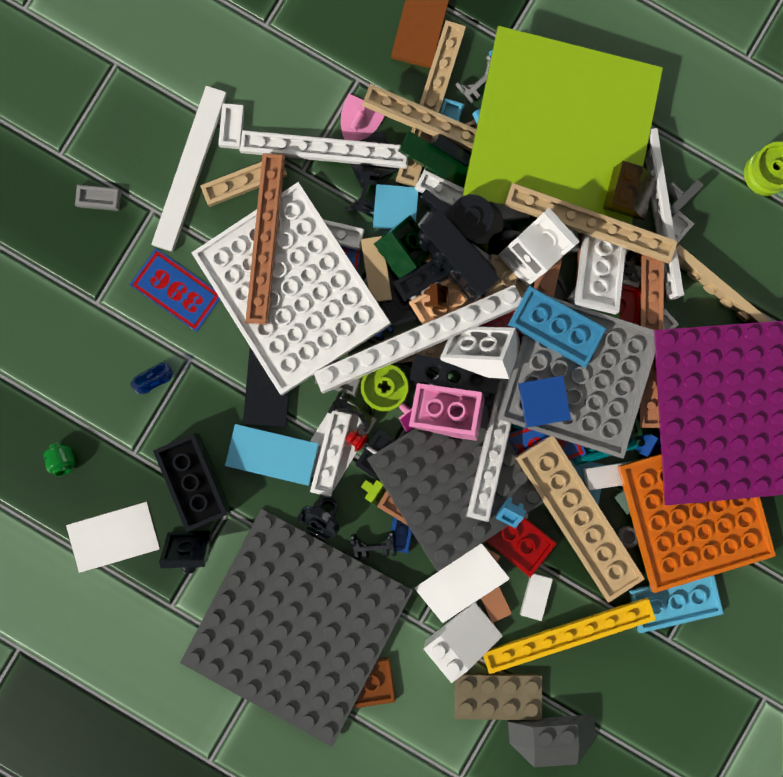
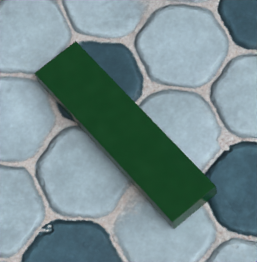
[398,131,468,188]

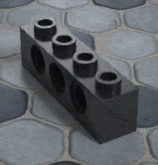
[410,354,499,398]

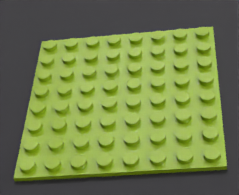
[463,26,663,225]

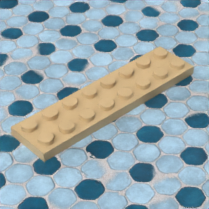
[515,435,644,603]

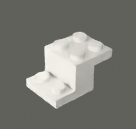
[498,208,580,287]

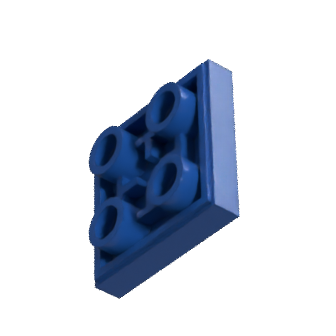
[518,375,571,428]

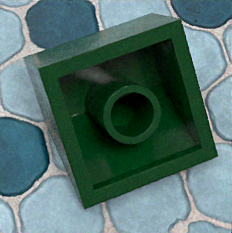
[374,215,430,279]

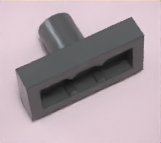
[667,180,704,217]

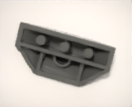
[508,714,596,767]

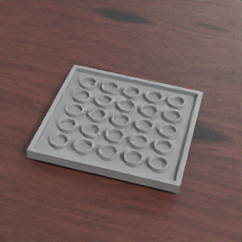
[497,296,655,459]

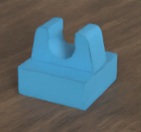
[495,497,526,528]

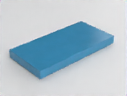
[508,286,607,368]

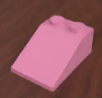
[409,383,485,441]

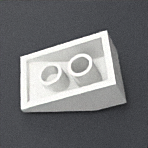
[440,327,520,379]
[423,602,502,683]

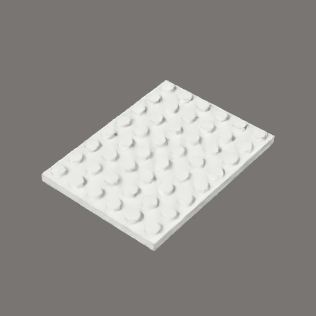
[191,182,391,396]

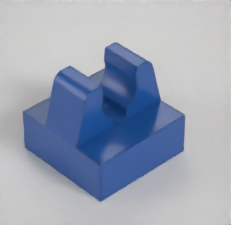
[635,434,661,458]

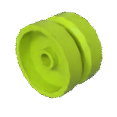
[744,142,783,196]
[361,364,408,411]

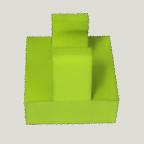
[361,480,386,505]

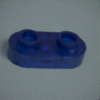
[131,362,173,394]

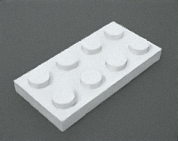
[574,234,626,315]

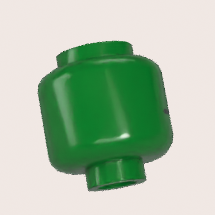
[43,443,75,476]

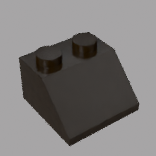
[603,161,656,220]

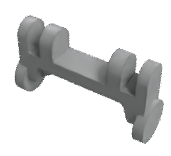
[455,55,491,104]

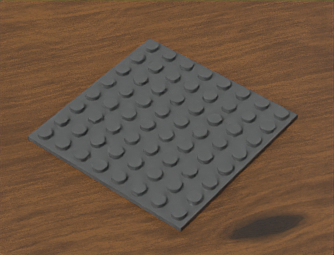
[180,509,413,747]

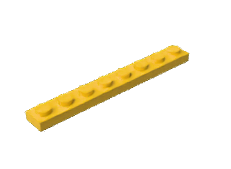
[483,597,656,674]

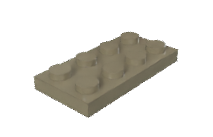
[454,673,542,720]

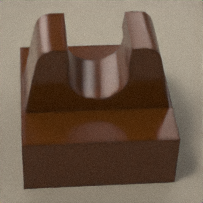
[424,283,449,310]

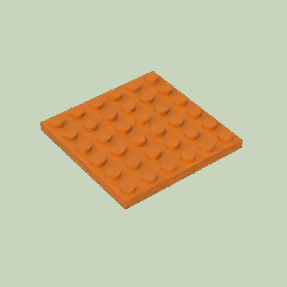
[617,453,776,593]

